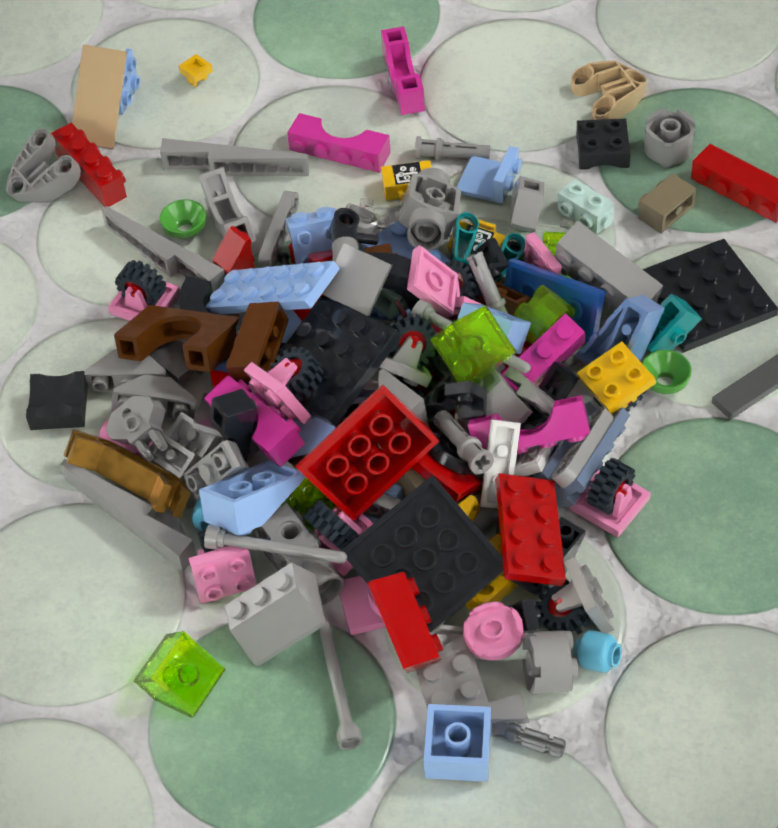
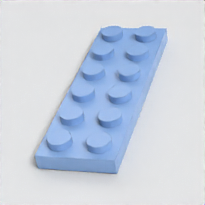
[205,261,340,315]

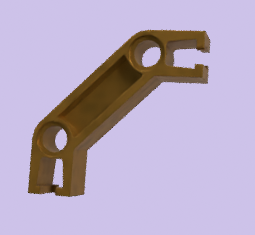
[63,429,191,518]

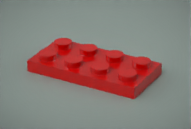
[495,473,566,586]

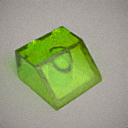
[430,305,517,383]
[134,631,226,718]

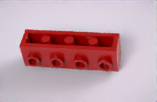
[51,122,127,207]
[691,144,778,223]

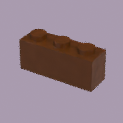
[226,302,289,385]

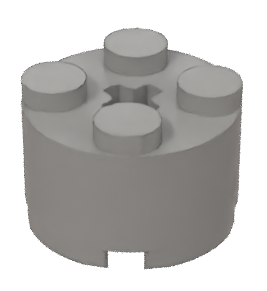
[643,108,695,168]
[522,630,578,695]

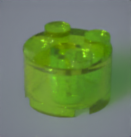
[515,285,575,344]

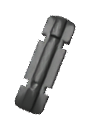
[505,723,566,757]

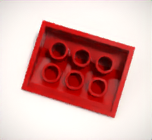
[296,384,439,521]

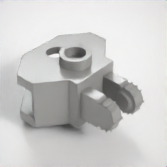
[106,396,168,462]

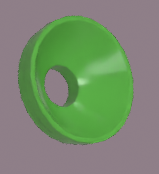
[160,199,206,239]
[642,350,691,394]

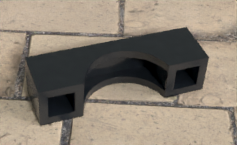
[209,389,258,463]

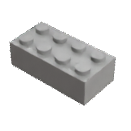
[554,220,663,311]

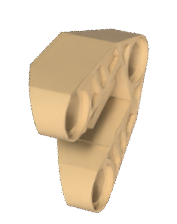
[571,60,647,120]

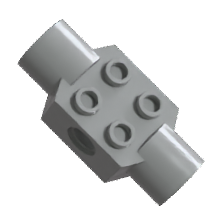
[399,168,461,251]
[254,502,344,605]

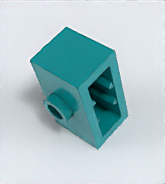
[647,293,702,352]

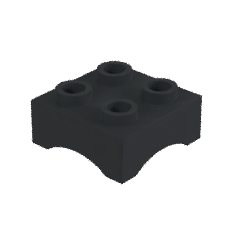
[576,118,630,170]
[26,371,88,430]

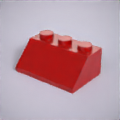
[367,572,444,674]

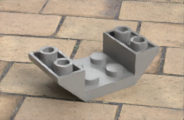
[455,352,533,426]

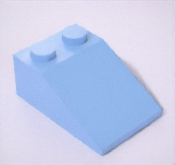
[199,460,305,536]

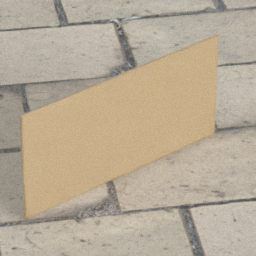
[72,44,127,149]

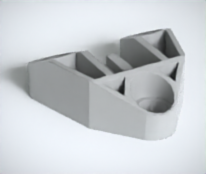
[6,128,81,203]

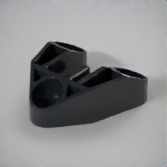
[396,337,471,422]

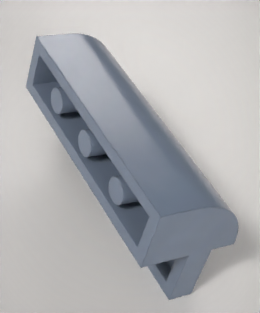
[529,402,630,507]

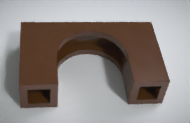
[114,305,239,372]

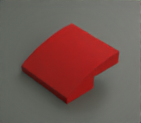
[412,452,483,502]

